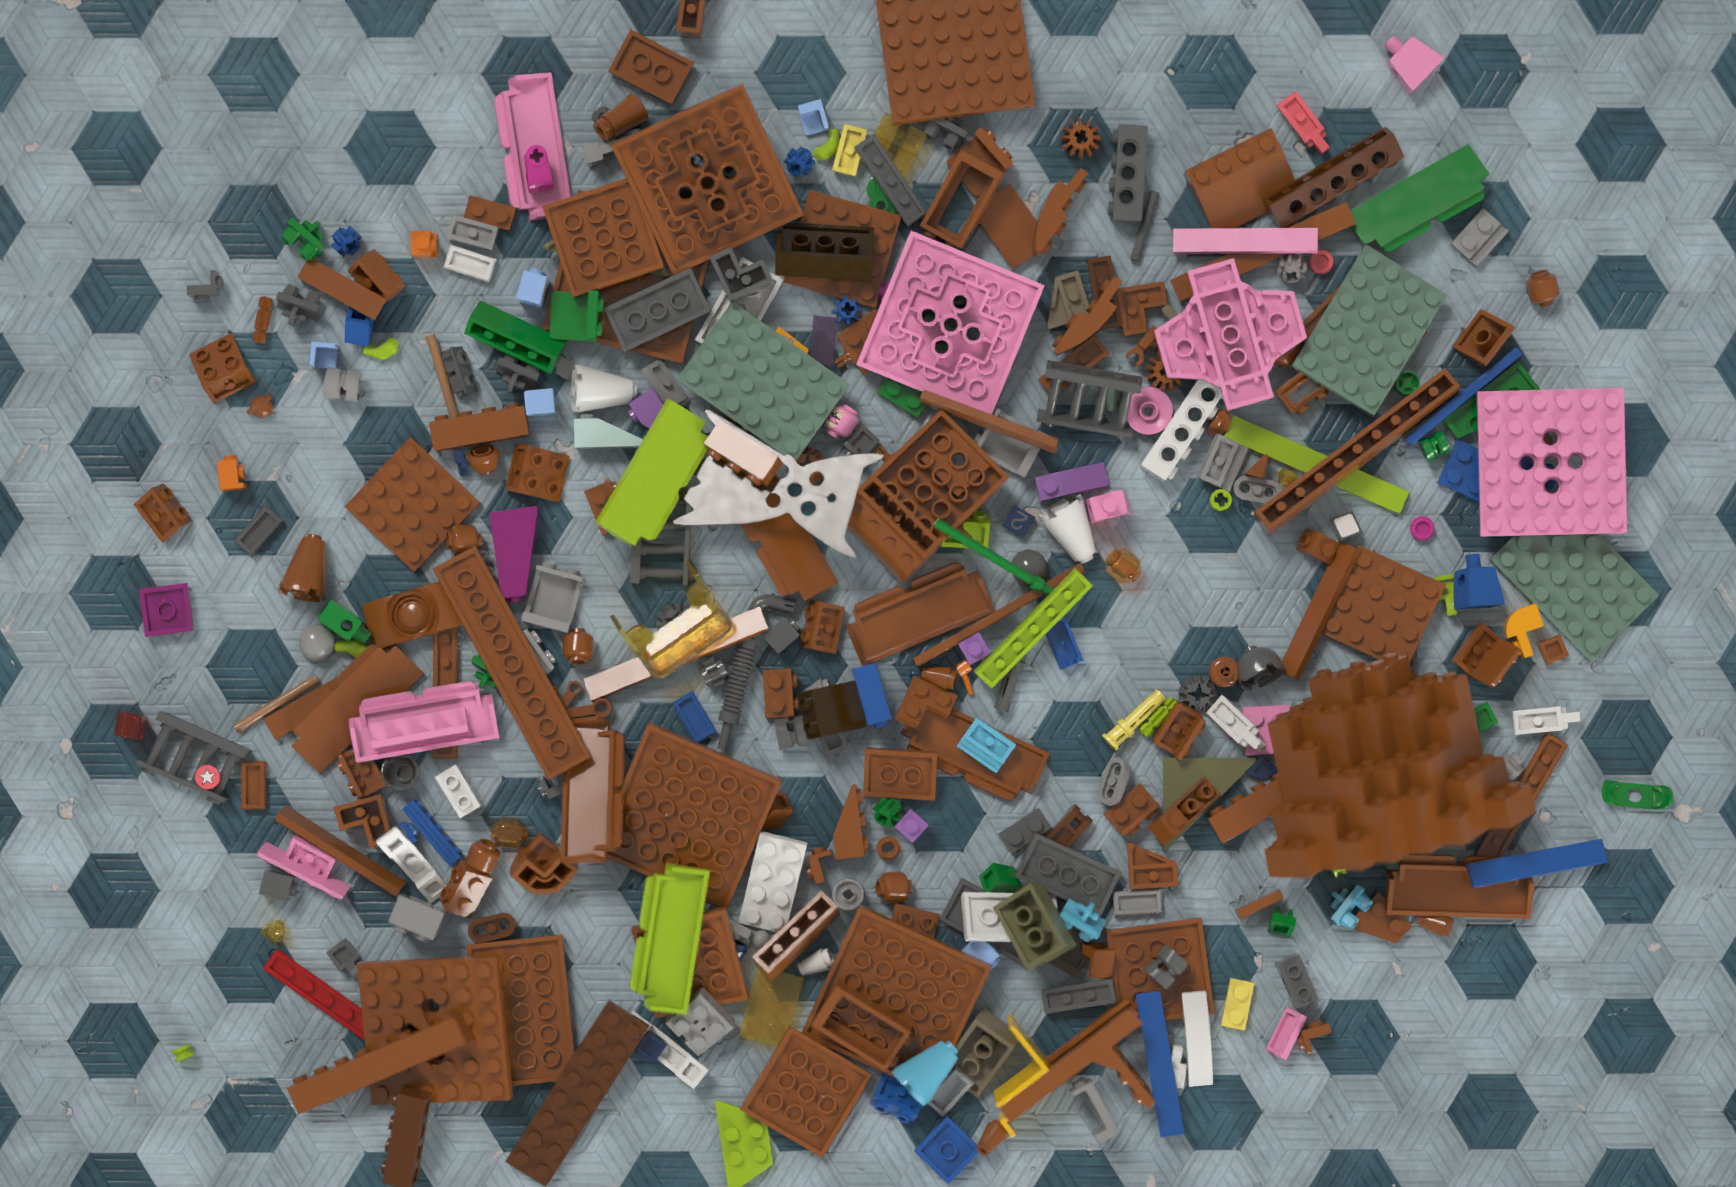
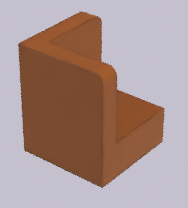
[762,792,793,829]
[1081,943,1115,979]

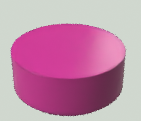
[1409,516,1434,541]

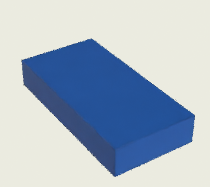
[672,691,717,743]

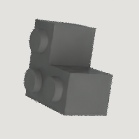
[710,247,774,303]

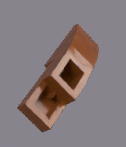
[1032,168,1088,258]
[1052,276,1122,356]

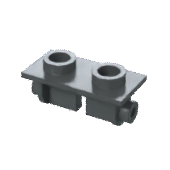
[442,346,477,397]

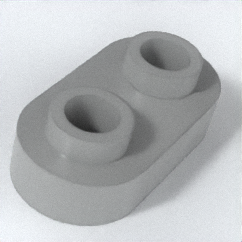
[1233,476,1281,504]
[1098,758,1131,806]

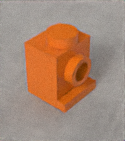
[410,230,438,258]
[217,455,247,491]

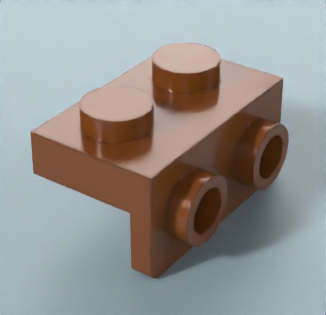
[1152,700,1205,760]
[336,749,388,799]
[440,860,492,919]

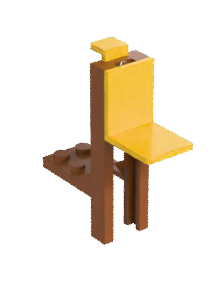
[994,996,1155,1138]

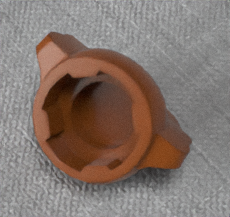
[247,393,273,418]
[1206,409,1232,436]

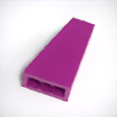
[489,506,539,603]

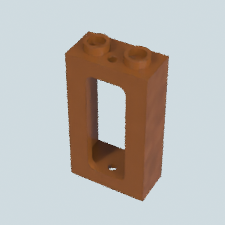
[920,150,1006,250]
[811,980,913,1072]

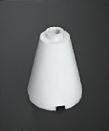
[570,365,637,413]
[1038,494,1096,564]

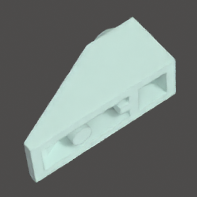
[574,414,643,449]

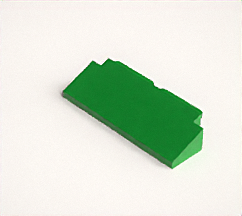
[1350,144,1490,252]

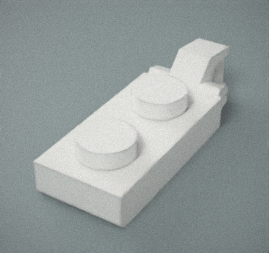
[1206,695,1266,752]
[1511,706,1580,735]

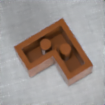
[333,794,393,847]

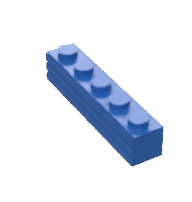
[402,799,463,867]

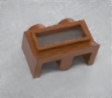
[1273,372,1329,416]

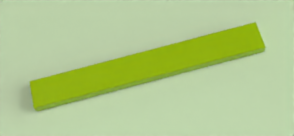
[1224,415,1409,514]

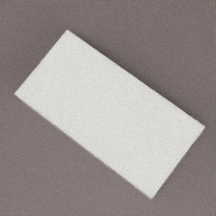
[443,245,497,283]

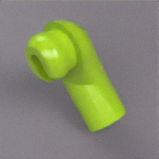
[363,337,399,360]

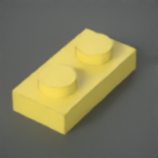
[832,124,868,177]
[1220,978,1254,1030]

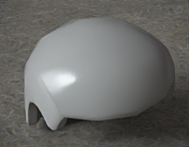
[299,624,336,663]

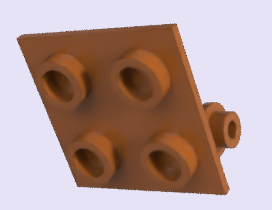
[892,903,940,938]

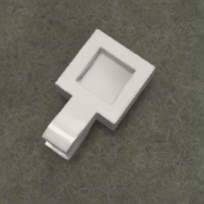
[1171,1044,1187,1088]

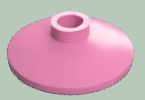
[1127,387,1173,435]

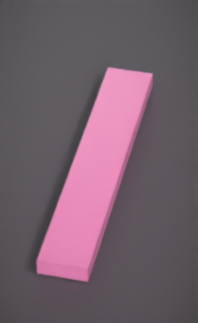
[1173,228,1318,254]

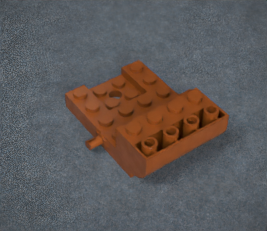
[847,409,1009,584]

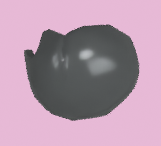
[1012,549,1048,587]
[380,755,420,791]

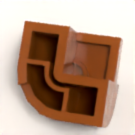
[510,832,579,895]

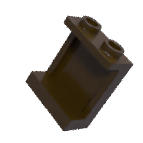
[797,681,867,740]
[1049,904,1106,979]

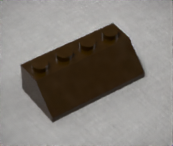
[775,222,875,281]

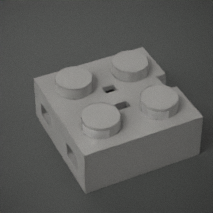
[665,987,735,1056]

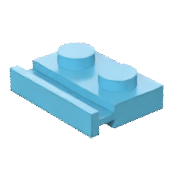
[957,717,1016,773]

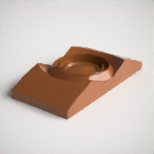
[361,582,463,649]

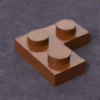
[1117,281,1167,337]
[895,676,958,729]

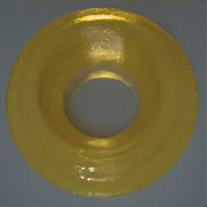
[1275,467,1299,487]

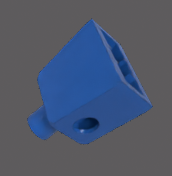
[1454,554,1505,610]

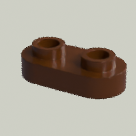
[468,912,516,943]

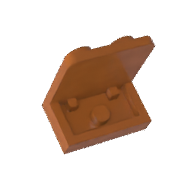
[947,127,1013,196]
[1451,622,1521,687]

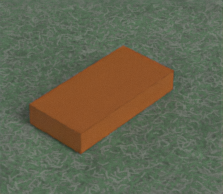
[241,761,267,810]
[1235,889,1284,919]

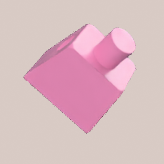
[1384,35,1444,94]
[1084,490,1131,524]

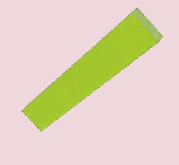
[974,568,1093,689]

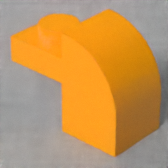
[1502,603,1544,659]

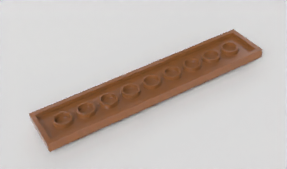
[433,546,591,780]

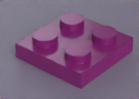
[139,583,194,637]

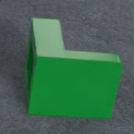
[979,863,1022,893]

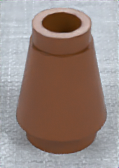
[921,666,958,691]
[1417,916,1454,937]
[976,1119,1008,1156]

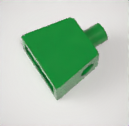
[317,597,371,645]

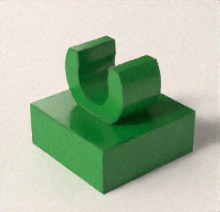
[1267,906,1296,937]

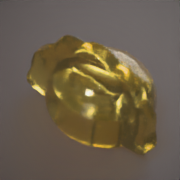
[260,920,286,943]

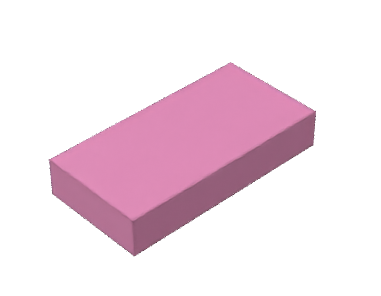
[1266,1007,1307,1060]

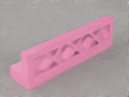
[369,706,468,749]

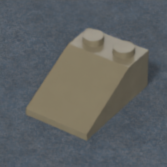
[947,1007,1019,1098]

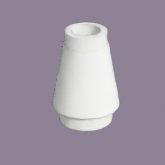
[798,948,834,976]

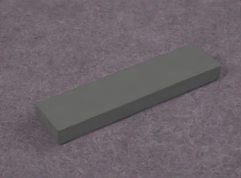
[854,134,927,227]

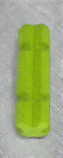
[1139,697,1176,737]

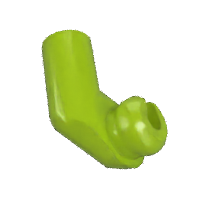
[813,129,839,161]
[334,640,367,658]

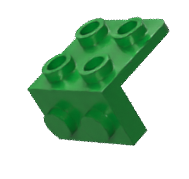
[549,290,604,342]

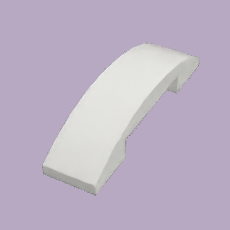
[376,826,447,903]
[1181,990,1213,1087]
[631,1010,709,1089]

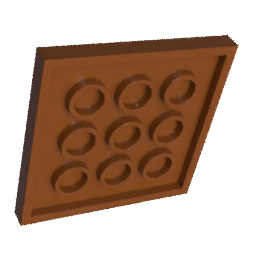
[542,178,664,298]
[784,190,901,308]
[344,437,481,572]
[1322,545,1446,664]
[631,907,749,1018]
[1106,917,1214,1020]
[740,1025,872,1158]

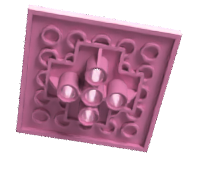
[856,231,1045,414]
[1477,388,1627,536]

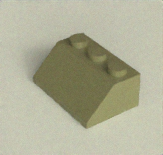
[993,882,1076,971]

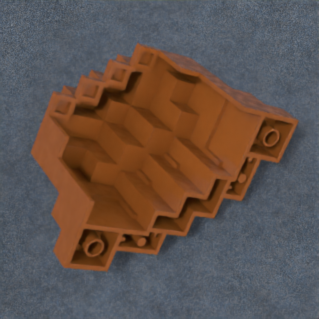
[1264,653,1536,878]

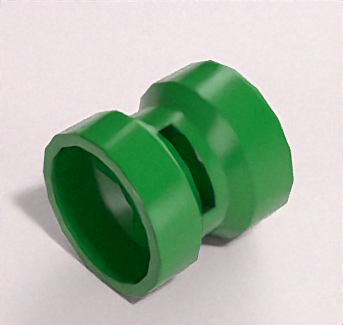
[1393,371,1420,397]
[1418,431,1450,462]

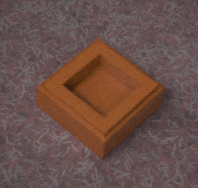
[1537,634,1569,665]

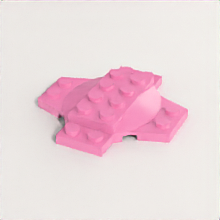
[1154,258,1307,411]

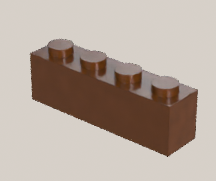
[381,1086,432,1187]

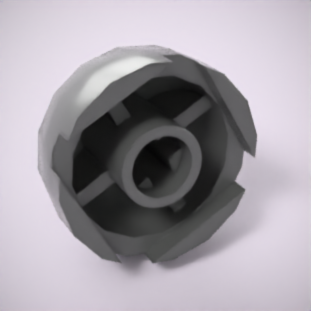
[1237,646,1285,690]

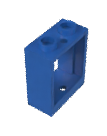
[852,663,892,729]

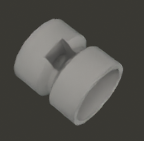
[323,367,363,402]
[833,878,864,910]

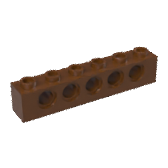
[1262,127,1405,228]

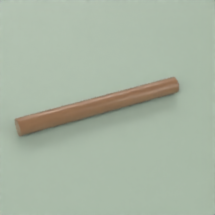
[426,334,458,418]
[234,674,320,733]

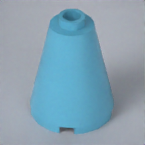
[892,1041,959,1107]

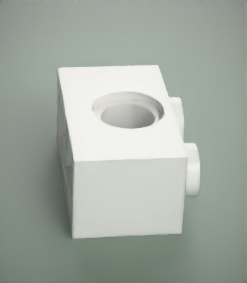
[435,764,483,818]

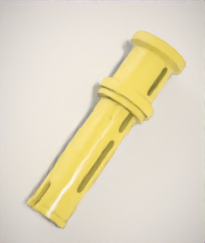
[1102,689,1166,751]

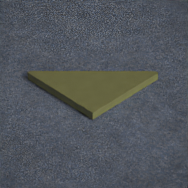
[1163,757,1256,850]

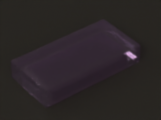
[810,315,837,366]

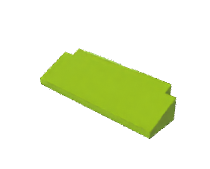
[595,399,708,546]
[629,863,710,1015]

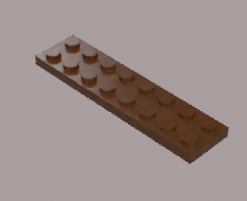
[505,1000,650,1187]

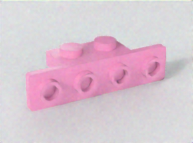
[257,834,350,900]

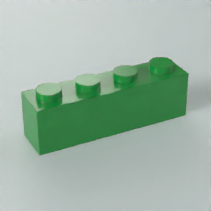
[464,300,567,374]

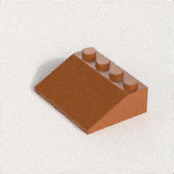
[1183,128,1295,228]

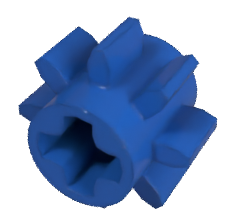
[784,146,816,177]
[331,226,362,257]
[831,295,862,326]

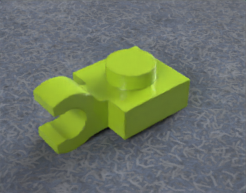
[1433,573,1457,617]

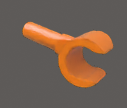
[956,660,974,695]

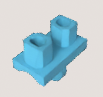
[1330,884,1373,930]
[1059,899,1106,942]

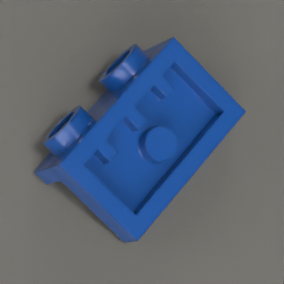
[869,1072,922,1123]

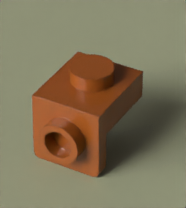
[1296,529,1340,565]
[806,846,832,884]
[1297,1019,1332,1054]

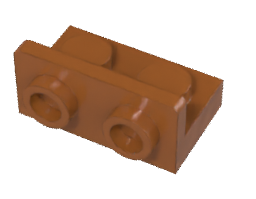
[133,484,192,543]
[800,600,845,654]
[763,668,799,718]
[1103,783,1160,837]

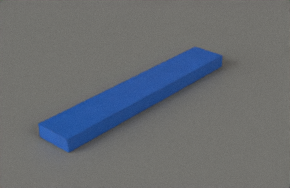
[1403,348,1522,447]
[1466,839,1608,889]
[1136,990,1185,1138]

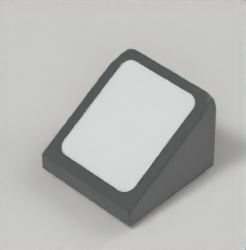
[1330,511,1362,542]

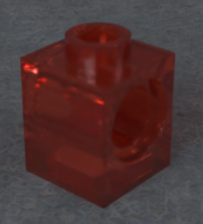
[114,712,147,740]

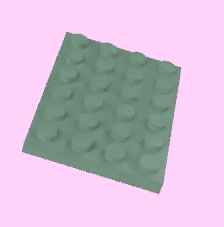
[1291,245,1447,417]
[676,301,850,461]
[1489,534,1659,662]

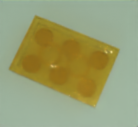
[739,967,804,1046]

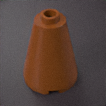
[278,534,326,603]

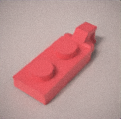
[1276,91,1330,155]

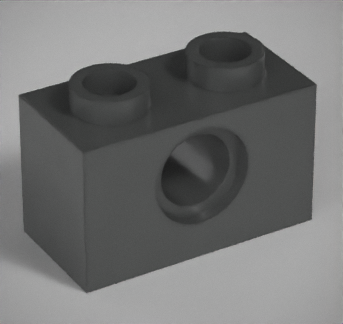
[1275,953,1319,1009]

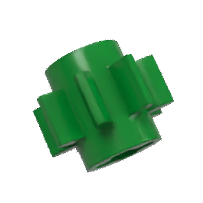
[872,797,904,827]

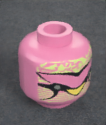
[824,402,859,439]

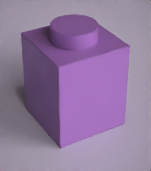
[958,632,991,665]
[894,808,928,843]

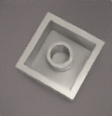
[388,893,449,942]

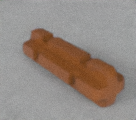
[252,296,273,344]

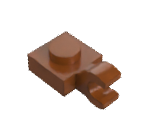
[1125,325,1157,367]

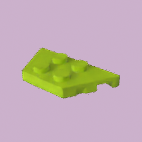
[715,1100,773,1187]

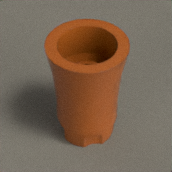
[593,93,649,142]

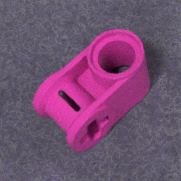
[524,145,553,193]

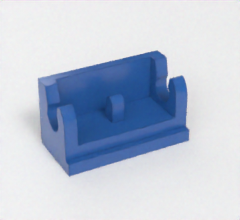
[1045,616,1083,670]

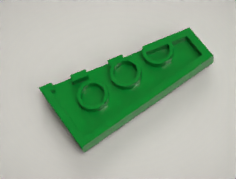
[1442,361,1541,439]

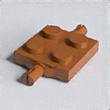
[833,308,878,375]

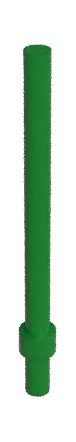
[933,518,1055,595]

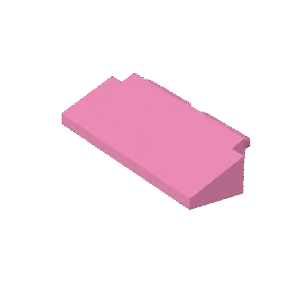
[494,72,571,221]
[349,681,499,763]

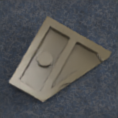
[1047,270,1090,330]

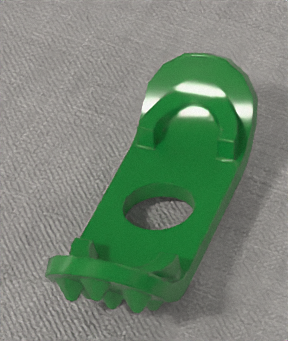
[1601,780,1673,810]

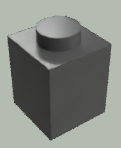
[763,617,800,655]
[259,870,298,901]

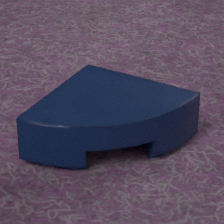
[454,450,470,477]
[1245,755,1278,779]

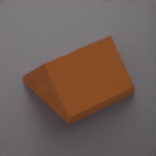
[1452,309,1515,369]

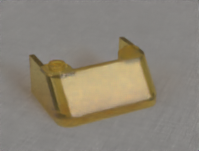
[610,561,732,679]

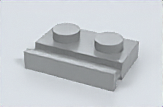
[1450,208,1509,267]
[1197,434,1248,492]

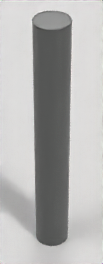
[1130,191,1159,262]

